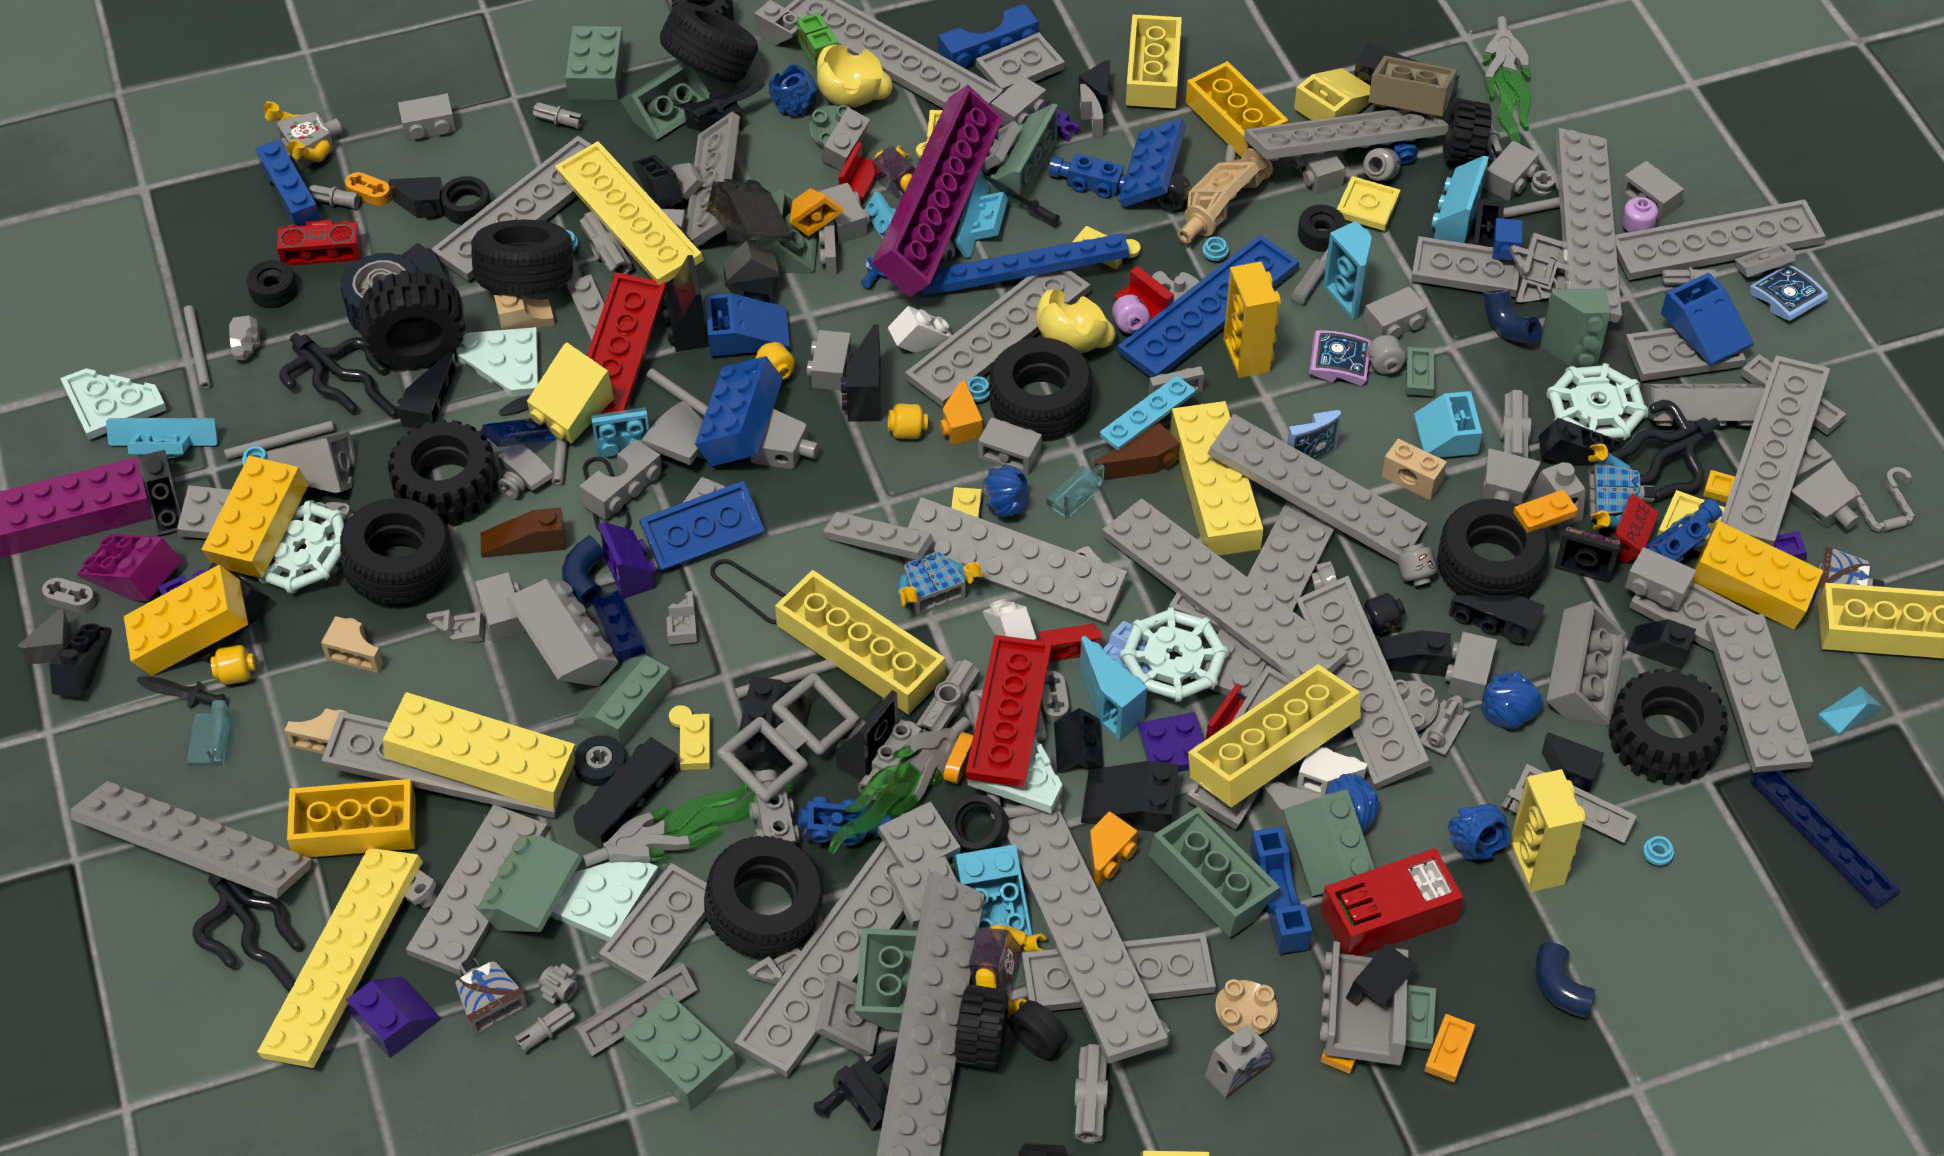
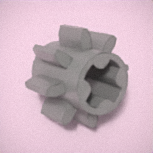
[539,964,578,1004]

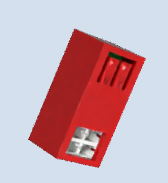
[1320,848,1463,956]

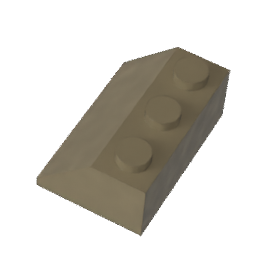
[1369,56,1457,117]

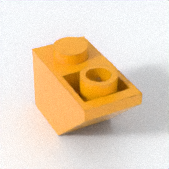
[1090,811,1138,886]

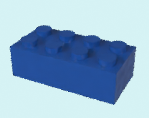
[695,356,783,466]

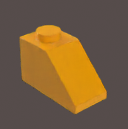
[789,188,844,236]
[939,381,983,445]

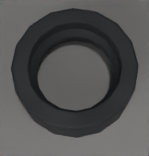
[440,176,491,224]
[948,794,1009,852]

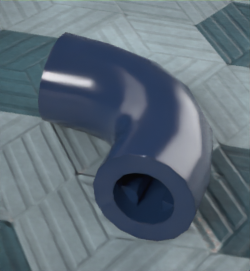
[1484,289,1542,343]
[561,535,606,608]
[1536,942,1595,1019]

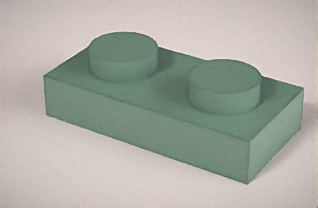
[1406,347,1434,396]
[1405,985,1436,1050]

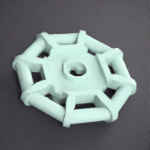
[1546,363,1649,440]
[257,500,345,593]
[1120,607,1229,702]

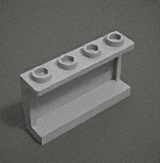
[1320,941,1408,1065]

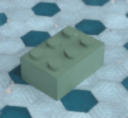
[565,26,625,100]
[623,994,737,1111]

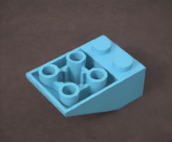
[1080,635,1147,740]
[953,844,1032,945]

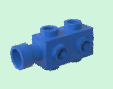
[1048,153,1126,198]
[1645,498,1723,562]
[798,797,890,846]

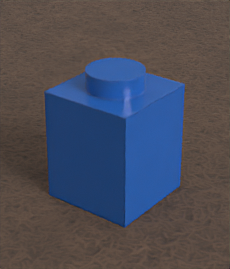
[1492,218,1522,261]

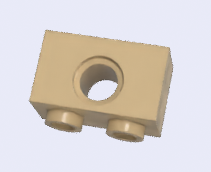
[1382,439,1447,500]

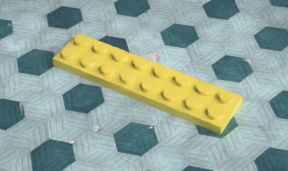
[555,141,704,285]
[257,848,423,1068]

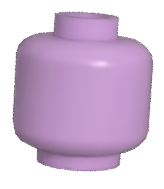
[1622,197,1658,232]
[1112,295,1150,334]

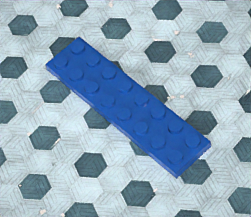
[1117,234,1299,377]

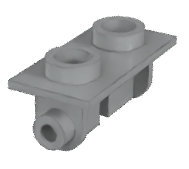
[1420,695,1470,756]

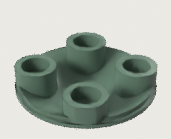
[809,105,848,148]

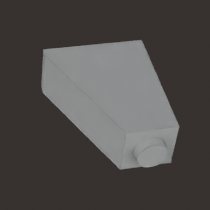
[267,431,356,493]

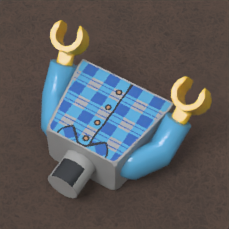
[1588,444,1655,530]
[896,551,983,616]

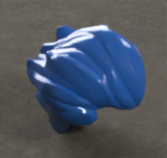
[769,64,817,116]
[982,464,1028,518]
[1481,671,1543,730]
[1325,773,1379,833]
[1448,804,1511,860]

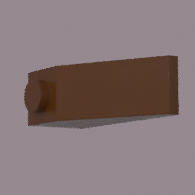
[1093,423,1180,481]
[480,507,566,558]

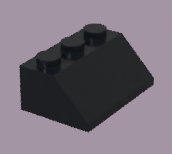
[735,676,811,774]

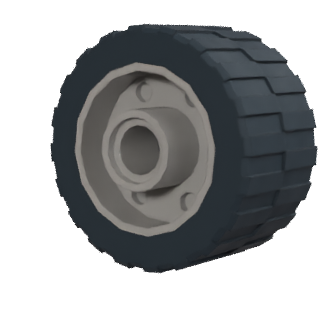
[340,252,423,334]

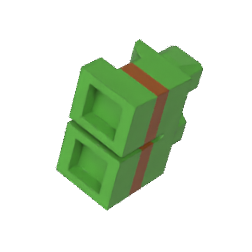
[796,12,838,72]

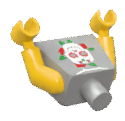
[263,101,342,169]

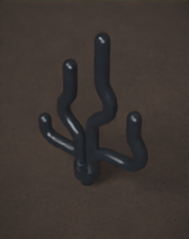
[279,333,399,418]
[1610,400,1720,501]
[193,872,303,992]

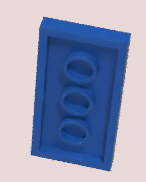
[1118,118,1187,207]
[639,480,765,572]

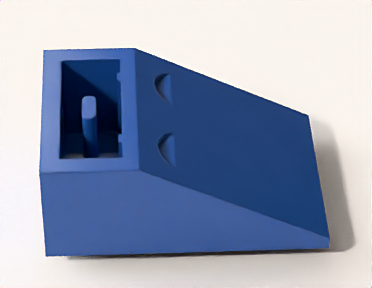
[1661,272,1754,366]
[705,293,790,356]

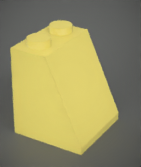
[527,342,614,444]

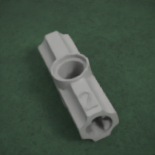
[580,211,632,277]
[1500,390,1531,458]
[916,659,980,732]
[1074,1044,1108,1144]

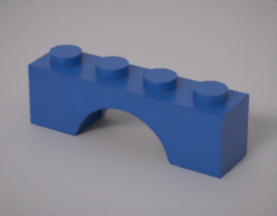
[938,4,1039,68]
[255,139,320,226]
[1250,826,1312,954]

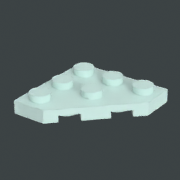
[456,327,539,397]
[60,368,167,440]
[968,737,1062,813]
[550,861,659,941]

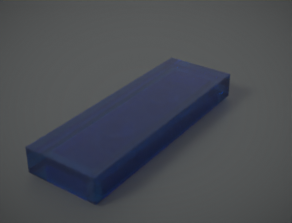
[480,418,556,447]
[592,590,646,662]

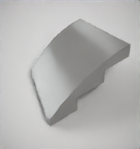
[1515,233,1566,303]
[642,401,706,465]

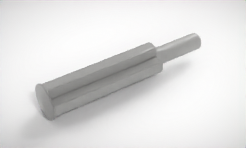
[1291,249,1328,305]

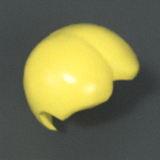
[817,44,893,108]
[1036,289,1116,354]

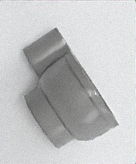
[1311,561,1337,590]

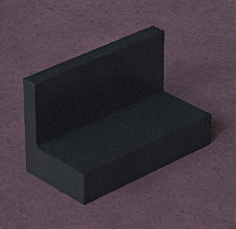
[1054,708,1103,773]
[1346,943,1417,1006]
[833,1057,889,1131]

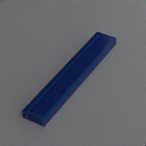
[1750,770,1900,910]

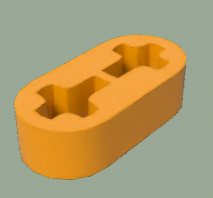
[345,172,391,206]
[943,732,973,784]

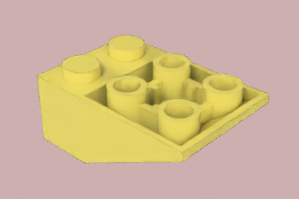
[1294,68,1371,120]

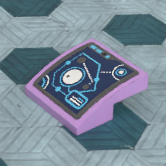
[1309,330,1371,386]

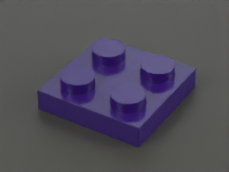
[1138,712,1204,772]

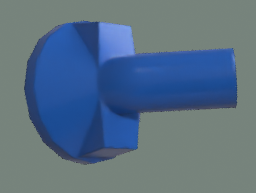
[1391,141,1418,164]
[861,257,886,288]

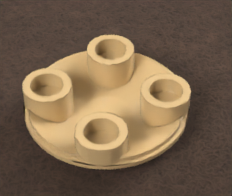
[1215,979,1278,1035]

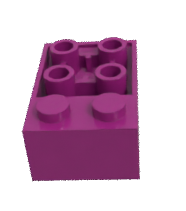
[77,534,182,601]

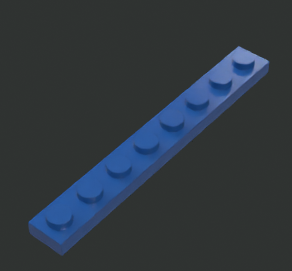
[922,233,1130,296]

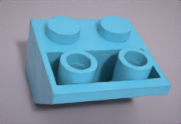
[1413,391,1482,457]
[591,407,649,457]

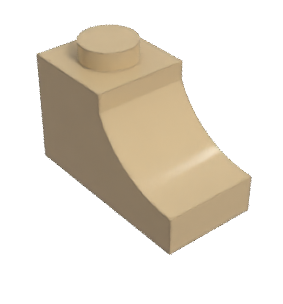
[494,294,555,330]
[321,616,383,673]
[284,708,348,754]

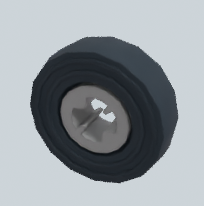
[573,736,626,786]

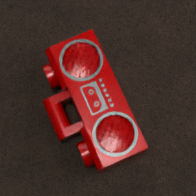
[277,220,361,266]

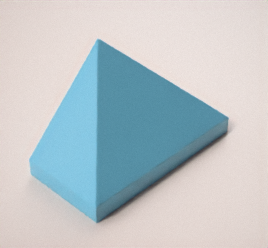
[1818,686,1881,737]

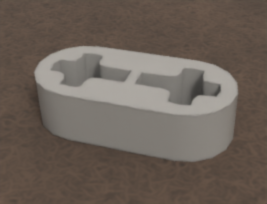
[42,578,96,614]
[1041,671,1069,724]

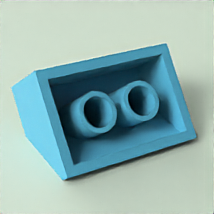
[1431,156,1489,243]
[1323,221,1372,320]

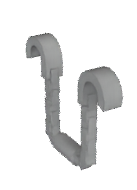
[1849,467,1915,533]

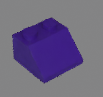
[599,522,657,599]
[346,977,440,1058]

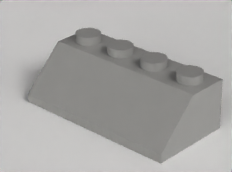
[1643,383,1764,426]
[506,579,618,687]
[1546,601,1626,726]

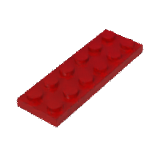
[587,272,667,414]
[966,635,1052,787]

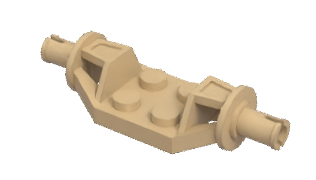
[1177,148,1273,243]

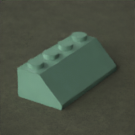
[988,104,1058,209]
[1149,806,1280,938]

